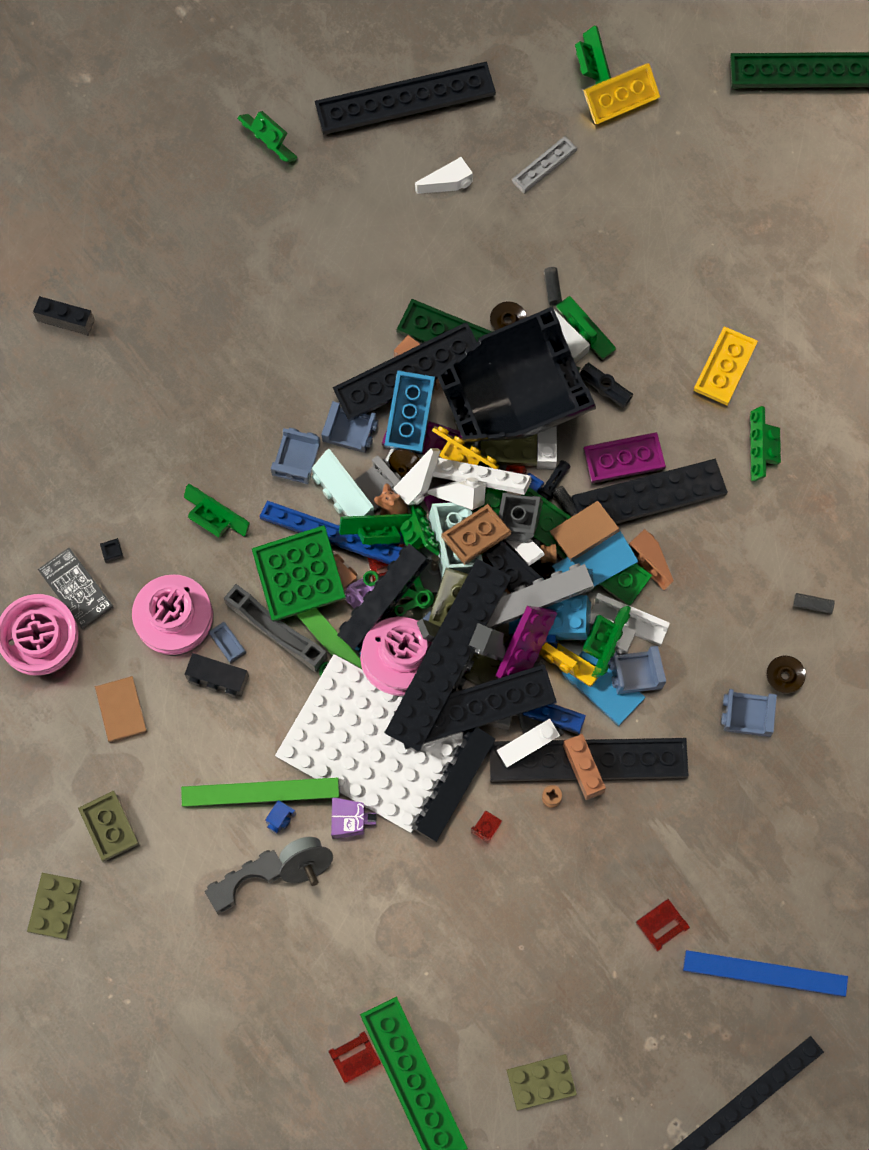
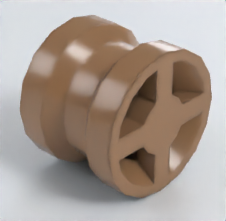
[540,544,557,564]
[542,785,562,808]

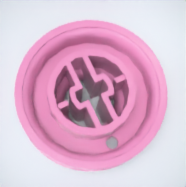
[132,575,213,655]
[0,594,79,676]
[360,617,432,696]

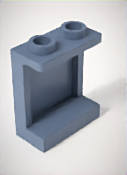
[321,401,378,453]
[271,428,321,484]
[608,646,666,695]
[721,689,777,737]

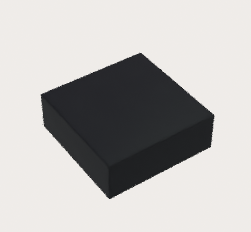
[100,538,124,563]

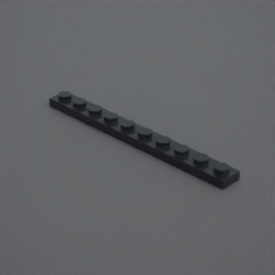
[671,1036,824,1150]

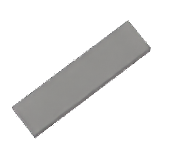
[512,136,577,194]

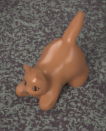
[374,483,409,515]

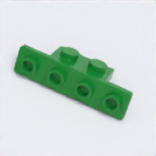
[575,25,611,84]
[237,111,298,162]
[556,296,616,360]
[750,406,781,482]
[184,484,250,538]
[400,505,440,556]
[339,514,413,545]
[582,606,631,678]

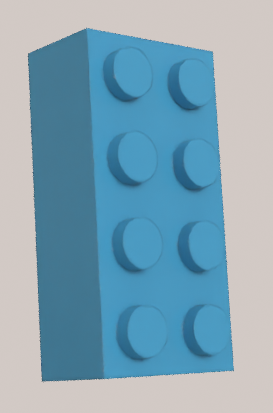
[384,371,435,454]
[509,595,591,640]

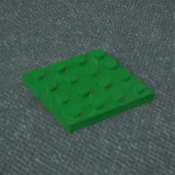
[251,525,347,622]

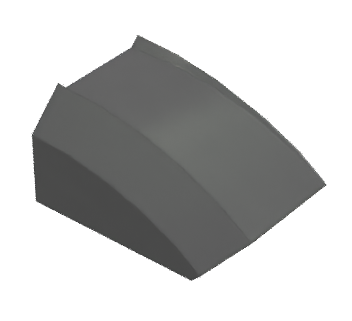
[499,493,543,542]

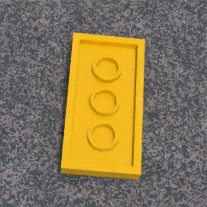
[583,63,660,124]
[693,326,758,406]

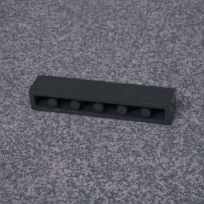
[337,544,431,651]
[411,727,495,842]

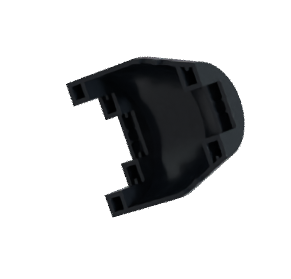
[436,306,596,442]

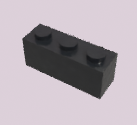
[33,296,95,336]
[184,653,249,697]

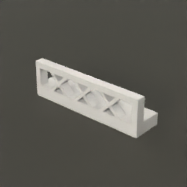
[591,593,670,646]

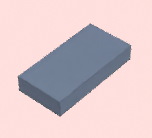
[208,622,246,664]

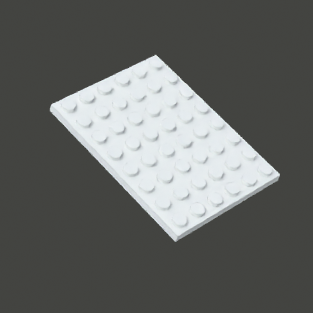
[275,654,464,834]

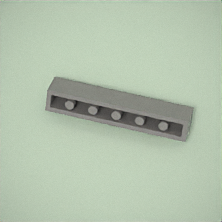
[487,563,594,629]

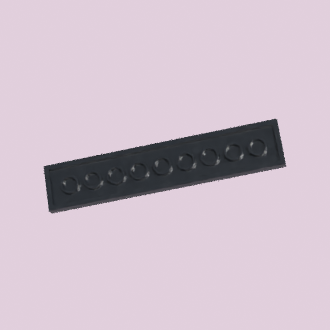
[315,61,496,135]
[384,559,512,752]
[490,738,689,782]

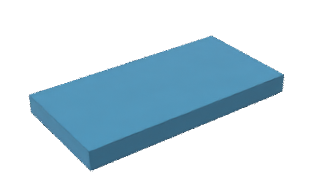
[552,529,638,587]
[561,651,646,726]

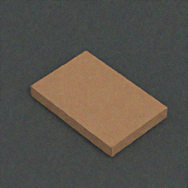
[550,501,619,562]
[441,504,511,565]
[95,676,147,743]

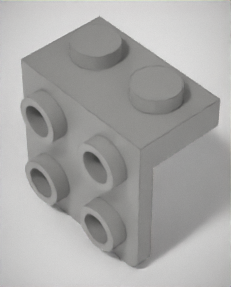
[354,455,402,511]

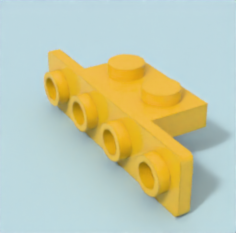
[432,425,499,469]
[539,642,598,687]

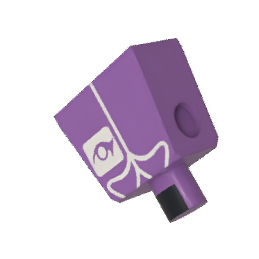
[331,798,376,839]

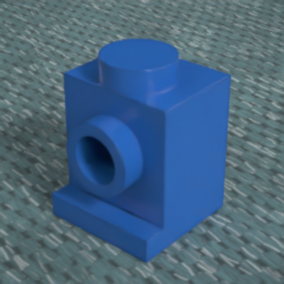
[265,800,296,834]

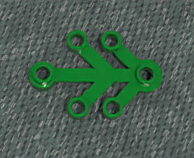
[363,571,434,616]

